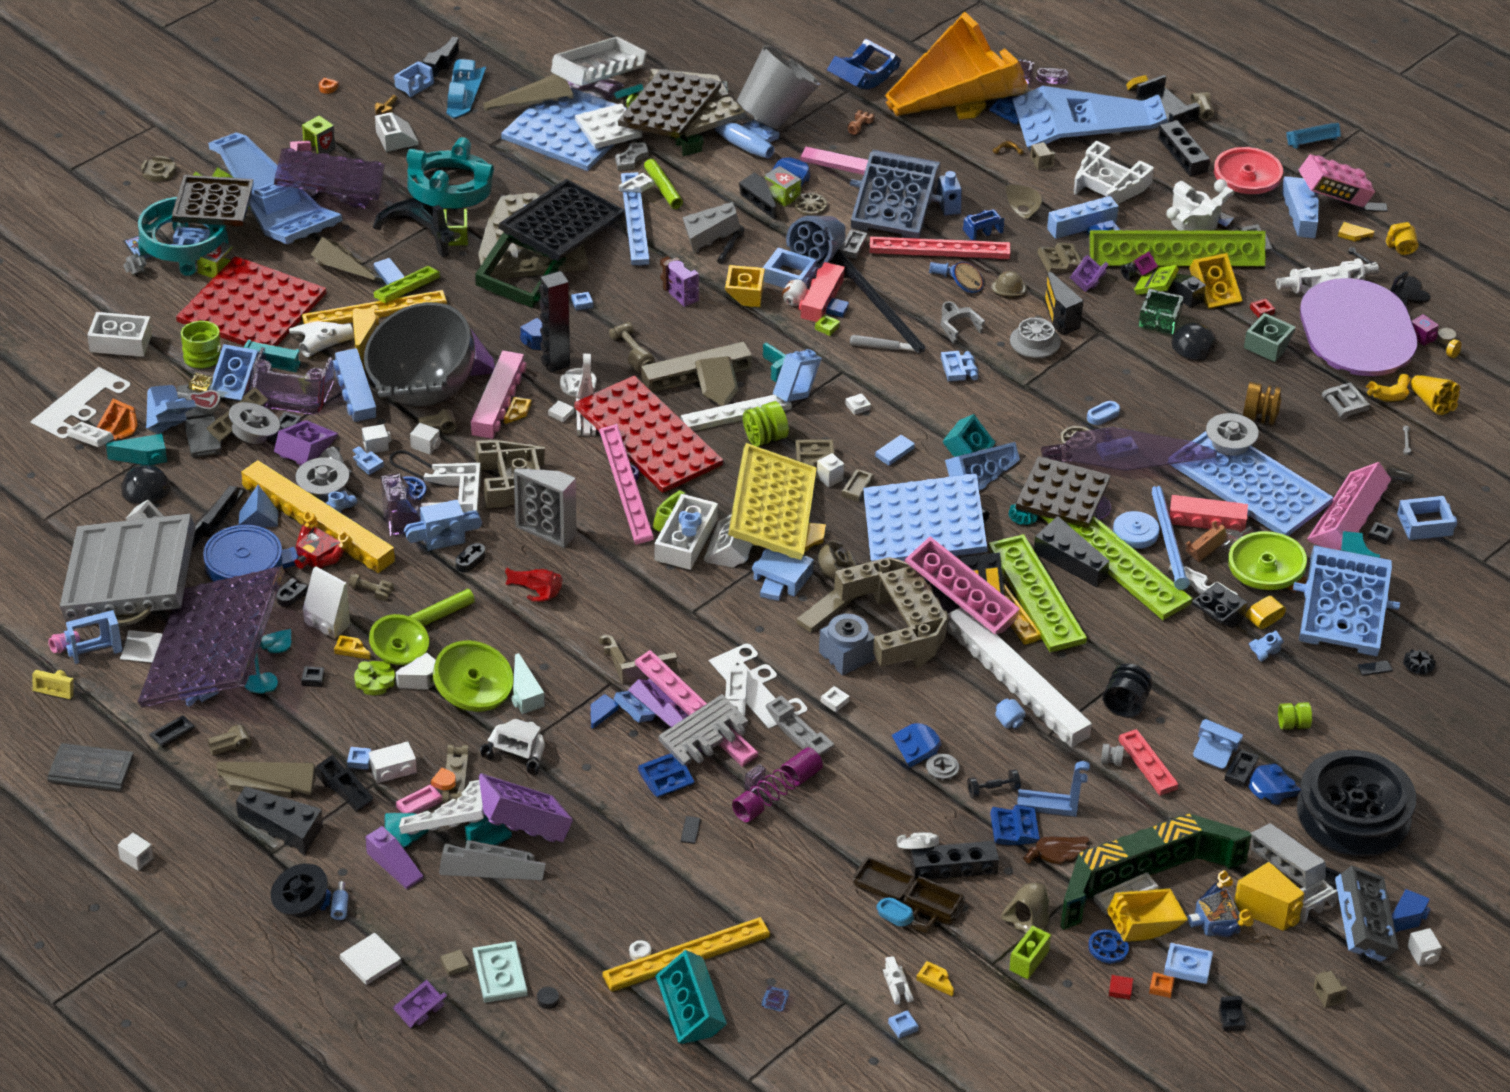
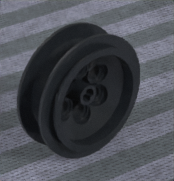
[1297,750,1416,857]

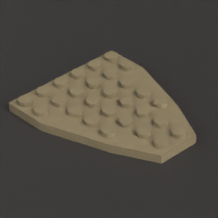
[478,193,589,280]

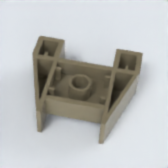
[475,440,545,508]

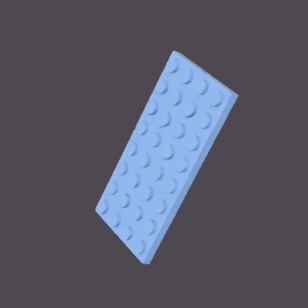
[1168,431,1333,536]

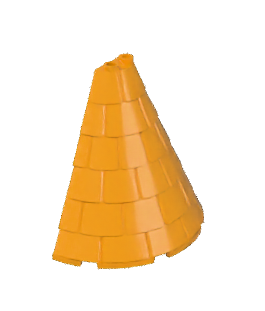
[885,12,1029,117]

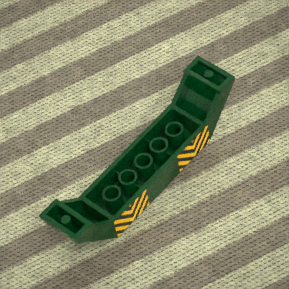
[1061,813,1252,930]

